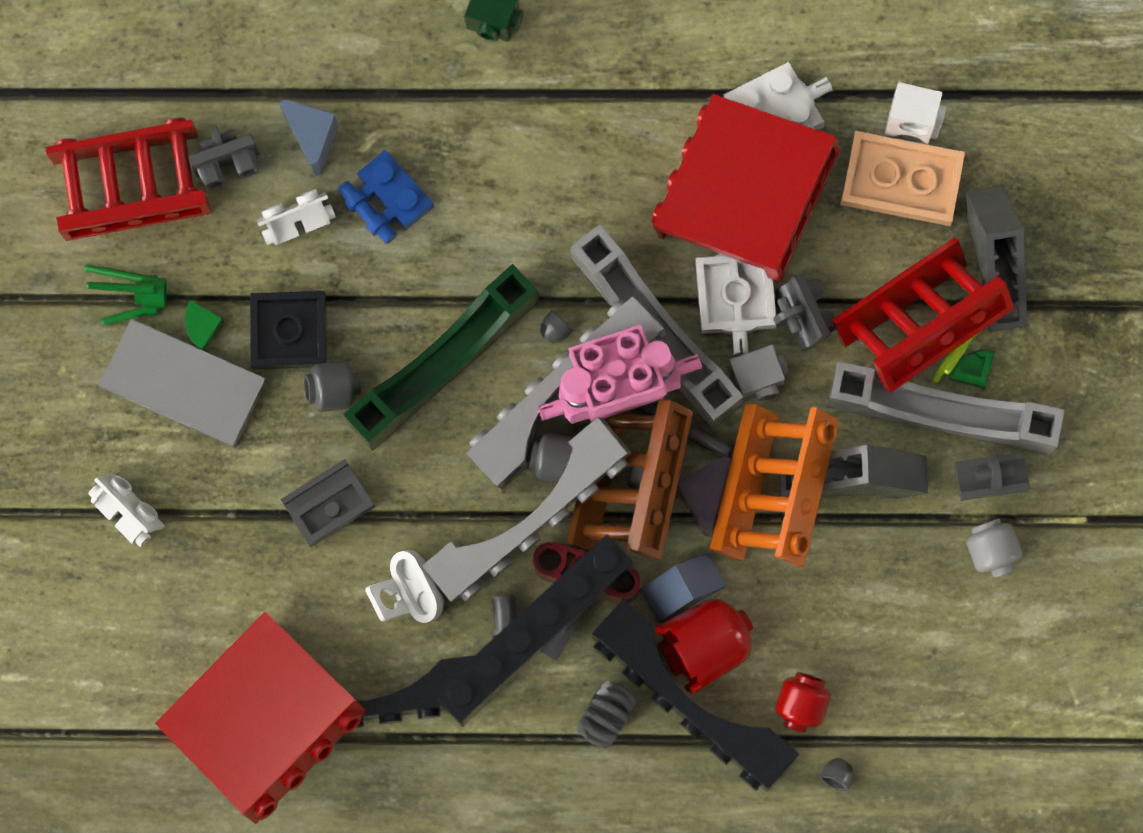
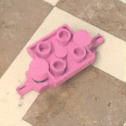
[537,324,702,424]

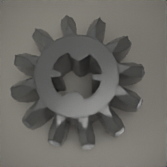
[577,680,636,748]

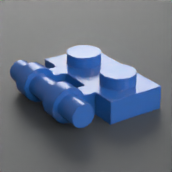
[338,150,434,244]

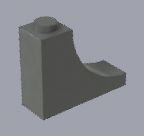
[966,185,1027,332]
[780,445,928,499]

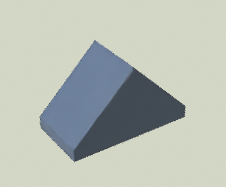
[279,99,339,176]
[641,553,726,623]

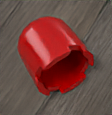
[654,599,753,695]

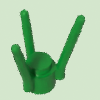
[84,264,167,325]

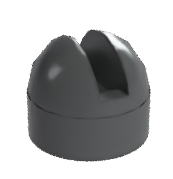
[540,310,573,343]
[819,758,854,792]

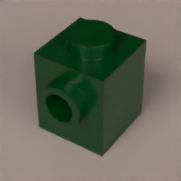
[464,0,523,42]

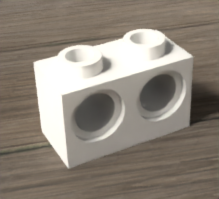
[884,82,946,145]

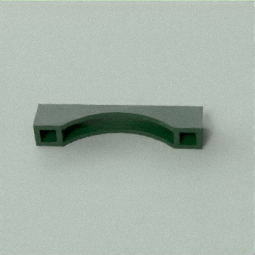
[343,264,540,451]

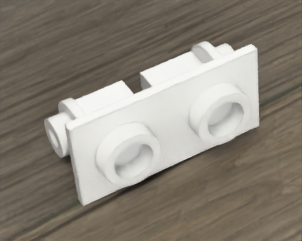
[257,189,336,246]
[88,474,165,547]

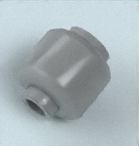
[966,518,1023,578]

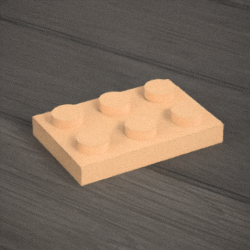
[840,131,965,226]

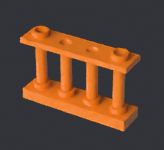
[709,404,839,568]

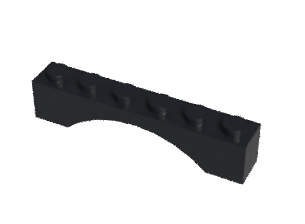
[433,534,634,727]
[592,599,799,792]
[356,655,475,728]

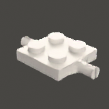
[724,62,833,130]
[695,254,777,356]

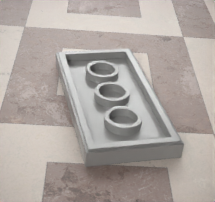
[98,319,267,448]

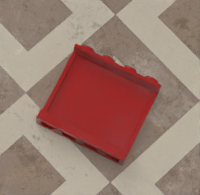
[652,94,840,282]
[155,612,366,824]

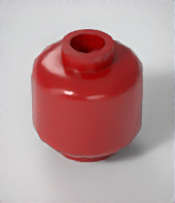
[775,672,831,733]

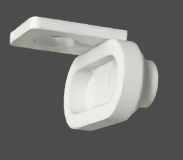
[366,550,444,623]

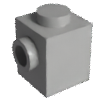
[728,345,789,402]

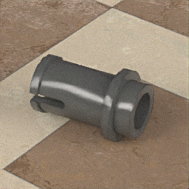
[491,595,517,638]

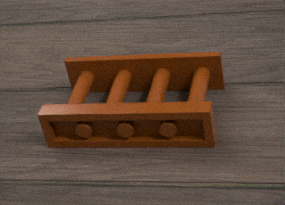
[566,400,693,560]

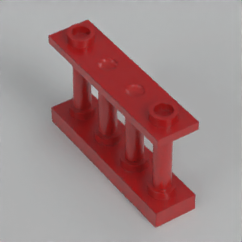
[45,118,211,241]
[832,237,1014,393]

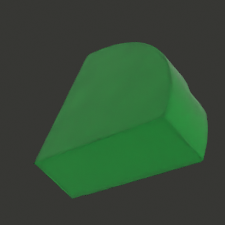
[185,300,224,351]
[948,350,995,389]

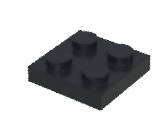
[250,291,327,370]

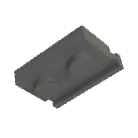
[280,459,375,547]

